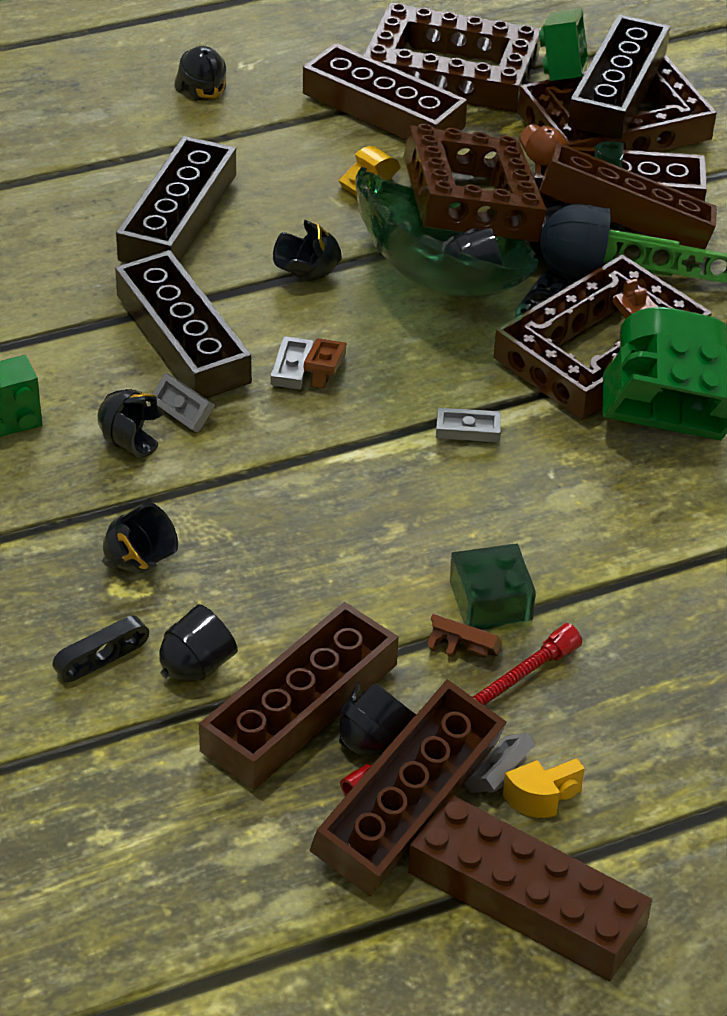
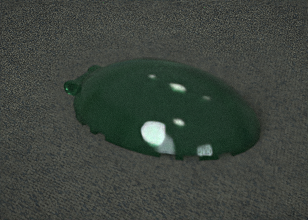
[355,167,539,298]

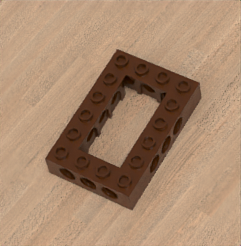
[364,3,541,113]
[518,55,717,152]
[403,124,546,242]
[493,255,712,420]

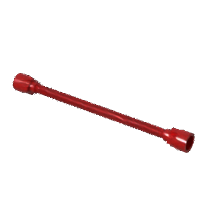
[340,623,582,796]

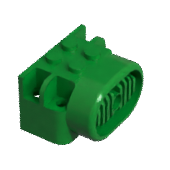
[603,307,727,441]

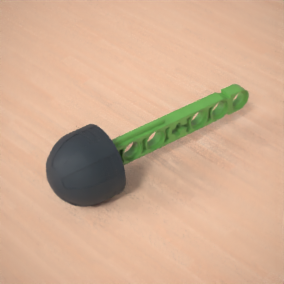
[540,204,727,283]

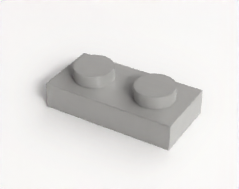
[271,336,314,389]
[152,373,215,432]
[436,407,501,442]
[464,733,535,793]

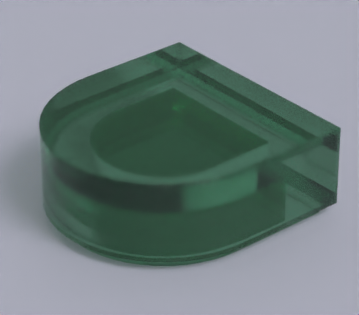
[594,141,623,168]

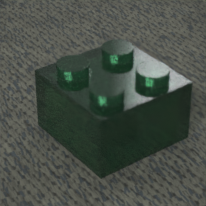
[449,543,536,628]

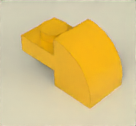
[339,146,401,199]
[502,758,585,818]

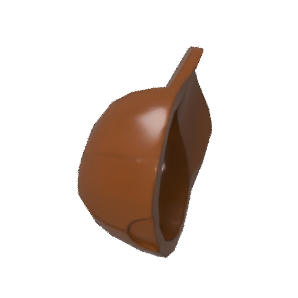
[520,124,568,166]

